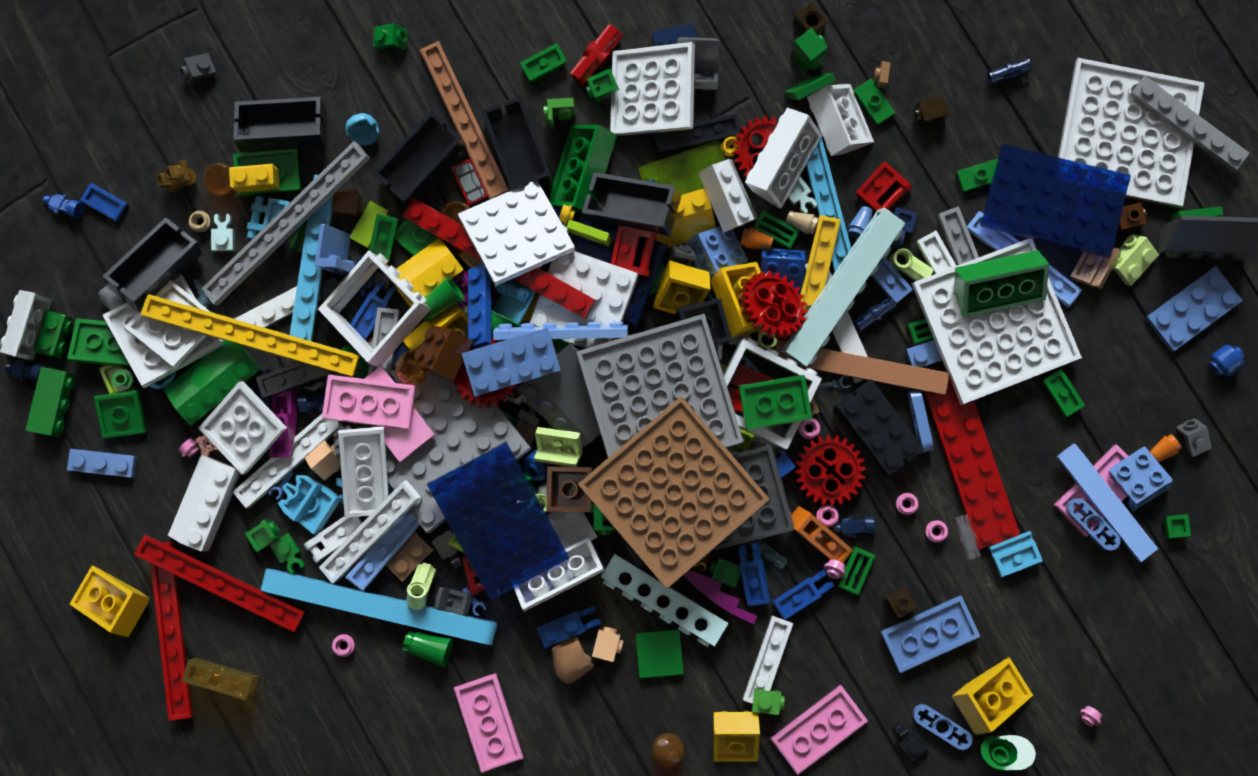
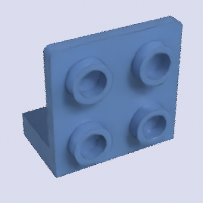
[315,224,356,276]
[685,226,748,279]
[1109,447,1173,512]

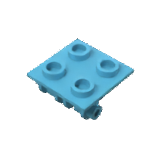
[492,280,535,324]

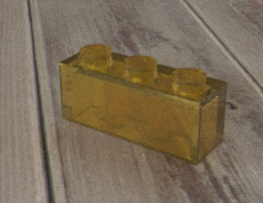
[182,657,259,700]

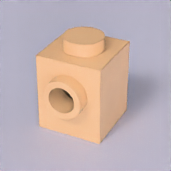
[305,440,341,481]
[592,626,623,662]

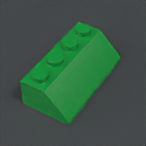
[548,125,617,215]
[954,250,1049,318]
[164,340,260,426]

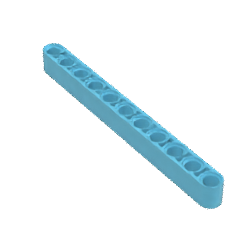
[261,568,498,645]

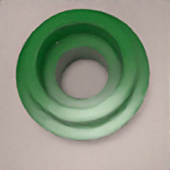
[111,369,134,391]

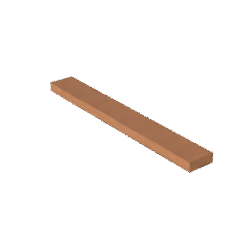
[420,41,509,200]
[775,340,949,395]

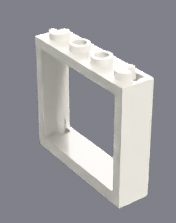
[318,251,431,368]
[723,338,822,450]

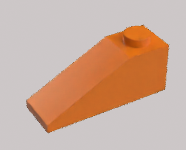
[792,506,853,563]

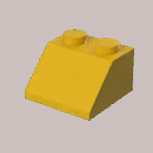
[653,260,710,314]
[713,711,760,762]

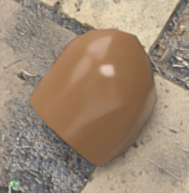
[552,636,594,684]

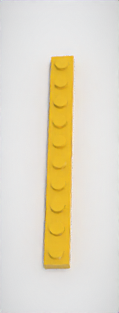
[140,294,360,377]

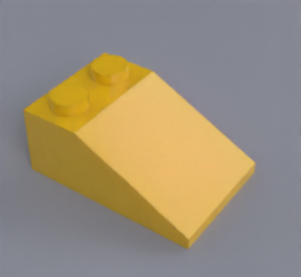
[70,566,151,637]
[952,658,1033,734]

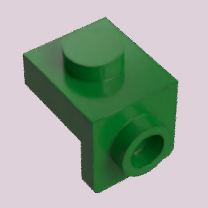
[373,23,407,50]
[245,519,281,552]

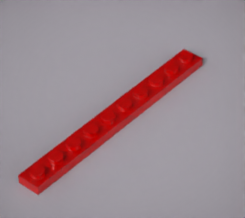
[403,198,596,320]

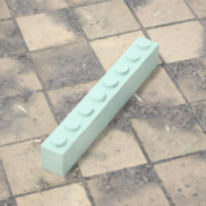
[781,208,905,366]

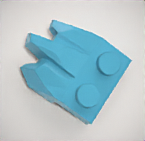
[278,475,341,535]

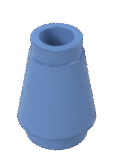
[848,206,873,239]

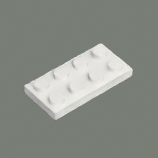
[338,427,388,518]

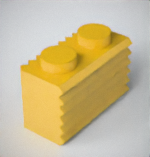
[229,164,280,194]

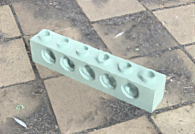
[601,554,728,647]

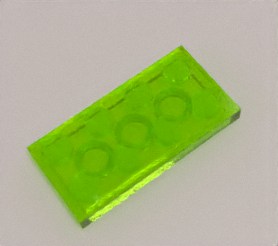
[638,140,726,195]

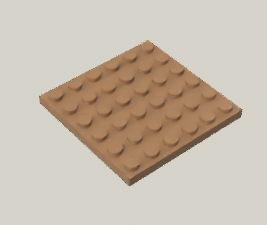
[578,396,770,589]

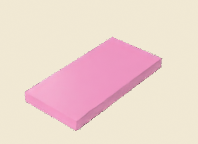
[365,366,436,462]
[322,375,417,430]
[1054,445,1128,537]
[454,673,524,773]
[771,685,868,775]

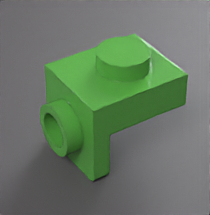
[752,689,785,715]

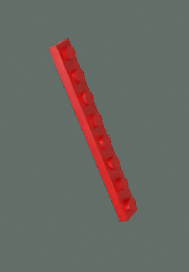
[134,535,305,632]
[150,542,193,721]

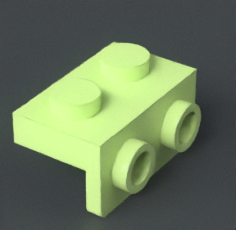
[1112,234,1159,286]
[534,427,583,467]

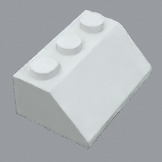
[807,84,874,156]
[698,159,757,233]
[0,290,53,361]

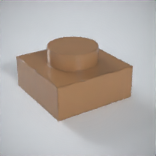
[873,61,890,89]

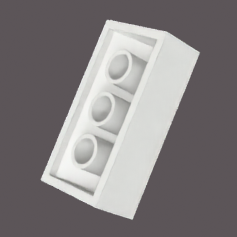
[745,108,822,209]
[168,454,241,551]
[510,537,604,611]

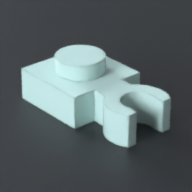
[787,176,817,214]
[211,214,235,252]

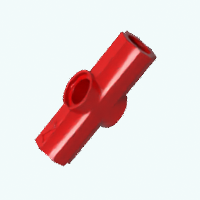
[570,25,623,86]

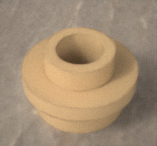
[189,211,211,232]

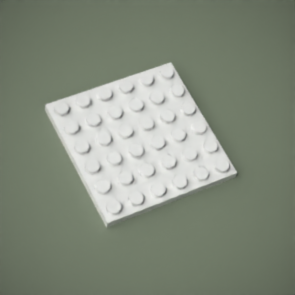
[1053,58,1204,208]
[912,238,1082,405]

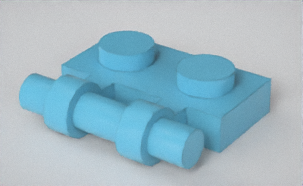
[246,196,290,245]

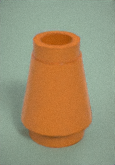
[740,227,773,250]
[1150,434,1182,462]

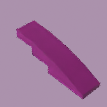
[269,387,298,458]
[683,570,757,624]

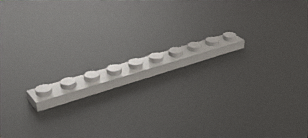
[202,141,370,305]

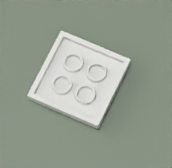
[125,280,210,369]
[199,381,287,474]

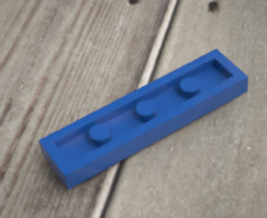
[468,264,491,350]

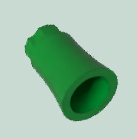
[423,276,465,323]
[402,631,453,668]

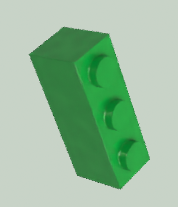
[26,367,75,437]

